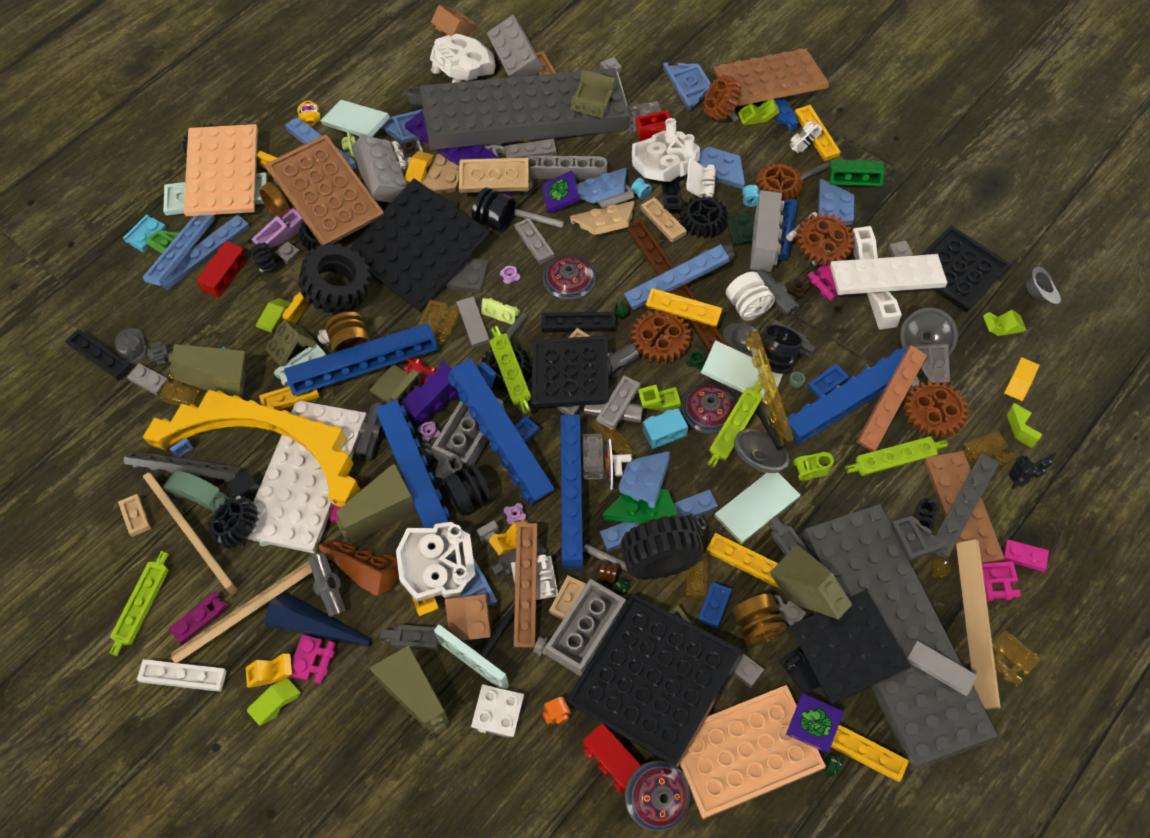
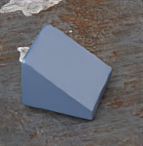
[170,438,193,458]

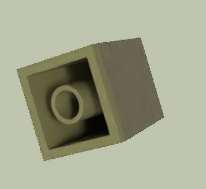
[169,344,246,398]
[336,464,417,544]
[770,545,852,619]
[370,646,450,734]

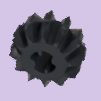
[251,242,277,273]

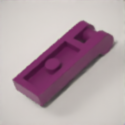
[168,591,229,645]

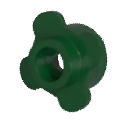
[686,350,707,370]

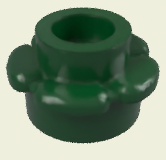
[614,301,628,319]
[611,577,630,595]
[823,755,842,777]

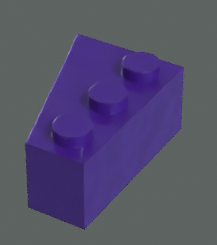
[401,361,459,427]

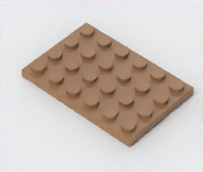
[713,48,829,106]
[266,134,384,246]

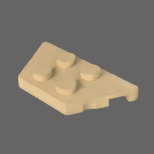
[422,152,459,194]
[570,201,635,235]

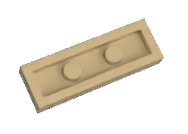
[641,197,686,243]

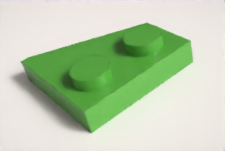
[145,230,179,253]

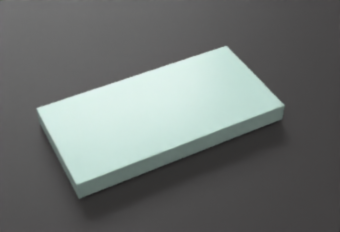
[320,100,390,137]
[701,340,783,405]
[714,473,801,545]
[434,625,509,690]

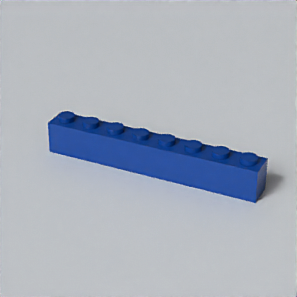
[284,323,438,396]
[784,346,908,446]
[448,358,554,505]
[375,400,450,549]
[561,415,583,569]

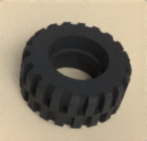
[298,243,371,314]
[620,516,704,580]

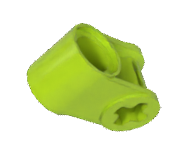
[793,452,834,481]

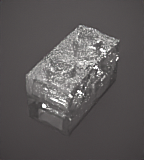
[627,101,661,133]
[583,434,604,479]

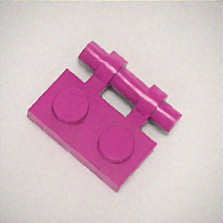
[808,263,844,301]
[982,561,1020,602]
[289,635,336,684]

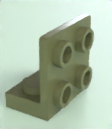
[266,319,316,366]
[370,365,422,406]

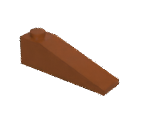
[319,540,399,596]

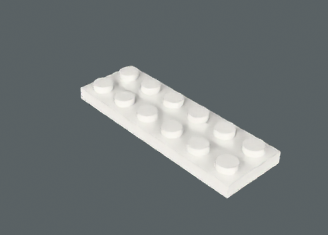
[830,254,947,295]

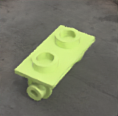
[342,131,358,163]
[481,298,520,324]

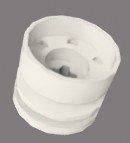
[726,271,775,321]

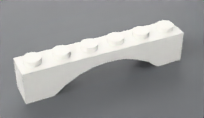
[852,226,902,330]

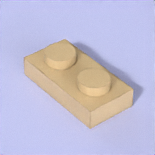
[118,494,151,537]
[549,576,586,620]

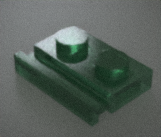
[726,211,754,247]

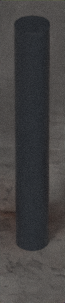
[755,404,784,451]
[478,605,514,658]

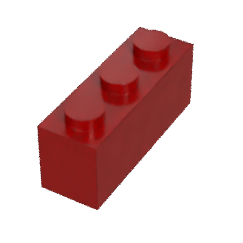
[196,241,248,298]
[583,723,641,794]

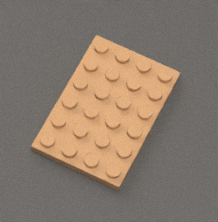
[184,124,258,216]
[679,685,826,819]

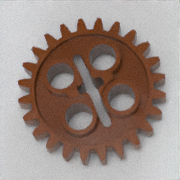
[795,212,855,267]
[631,310,691,364]
[903,380,969,439]

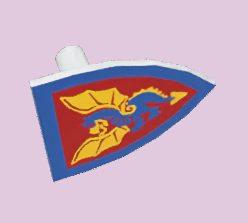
[604,439,631,489]

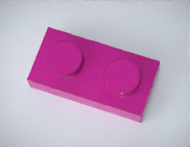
[1003,539,1049,572]

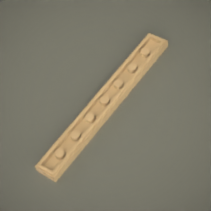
[143,472,237,596]
[956,539,1001,710]
[171,561,312,664]

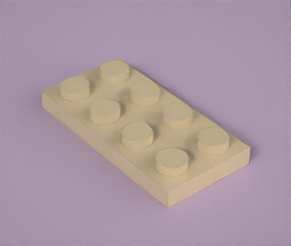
[459,158,529,193]

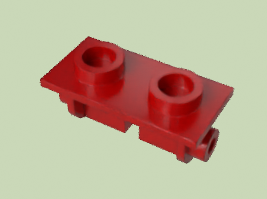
[404,357,438,383]

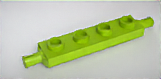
[489,326,532,413]
[708,380,764,467]
[845,436,948,476]
[109,551,169,656]

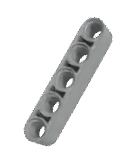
[526,156,607,179]

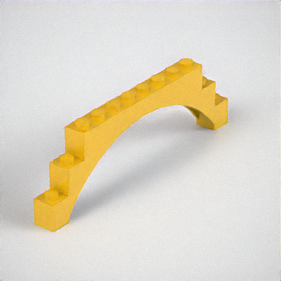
[143,390,361,507]

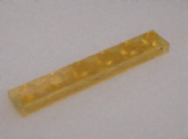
[746,330,794,445]

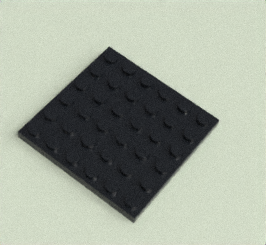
[351,178,491,313]
[566,593,743,768]

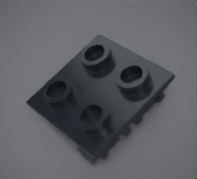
[1009,453,1056,489]
[779,647,820,695]

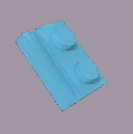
[123,214,167,252]

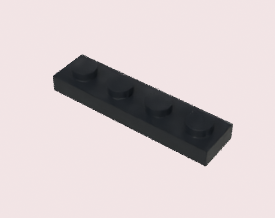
[541,312,615,332]
[65,329,131,381]

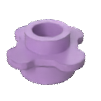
[500,266,520,284]
[418,421,440,442]
[504,503,526,525]

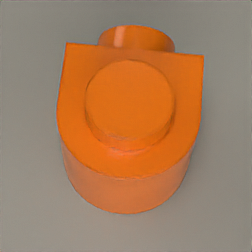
[542,697,571,725]

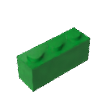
[828,159,885,186]

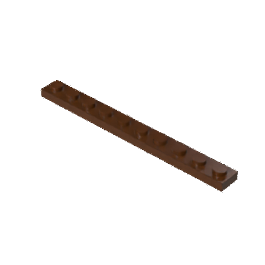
[626,219,729,353]

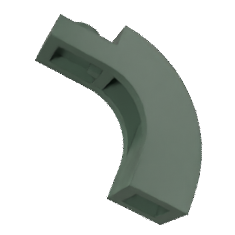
[162,471,230,514]

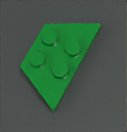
[603,489,679,523]

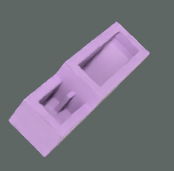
[252,208,305,248]

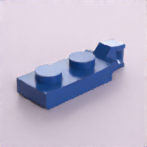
[765,97,798,131]

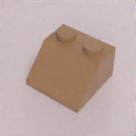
[431,5,479,37]
[445,593,491,640]

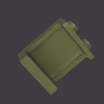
[570,70,615,118]

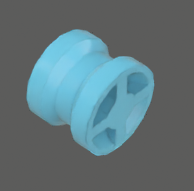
[631,178,652,200]
[742,185,760,207]

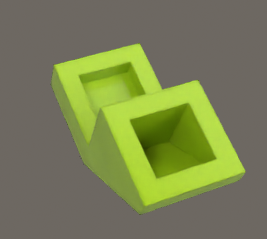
[738,99,780,125]
[256,298,291,333]
[983,310,1026,336]
[638,385,681,411]
[1007,403,1043,449]
[247,678,300,726]

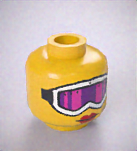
[297,101,320,126]

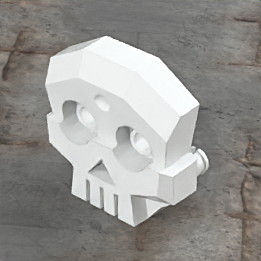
[430,33,496,83]
[632,118,700,182]
[396,522,475,601]

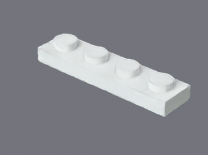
[137,659,227,692]

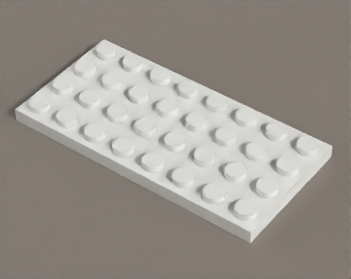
[248,401,368,554]

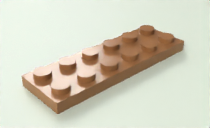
[924,451,1005,564]

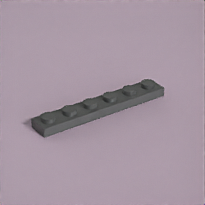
[124,451,243,482]
[935,453,1000,560]

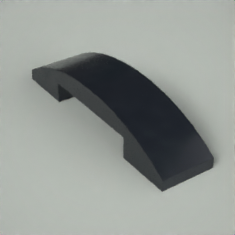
[662,176,682,209]

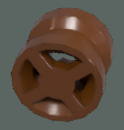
[598,560,619,584]

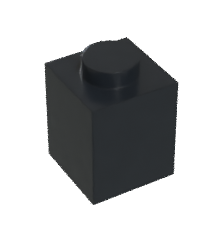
[226,470,260,500]

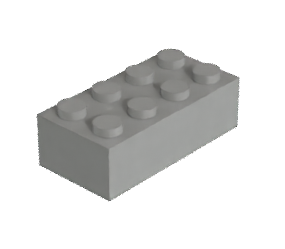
[487,15,544,78]
[352,135,407,203]
[750,190,784,272]
[432,398,505,473]
[545,579,626,677]

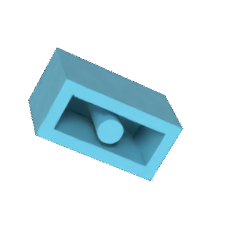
[642,408,688,449]

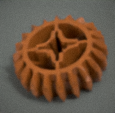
[703,74,742,121]
[756,162,803,201]

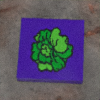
[541,170,580,214]
[786,693,844,754]

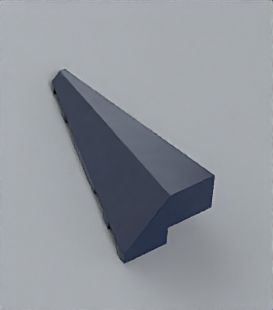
[264,591,372,647]

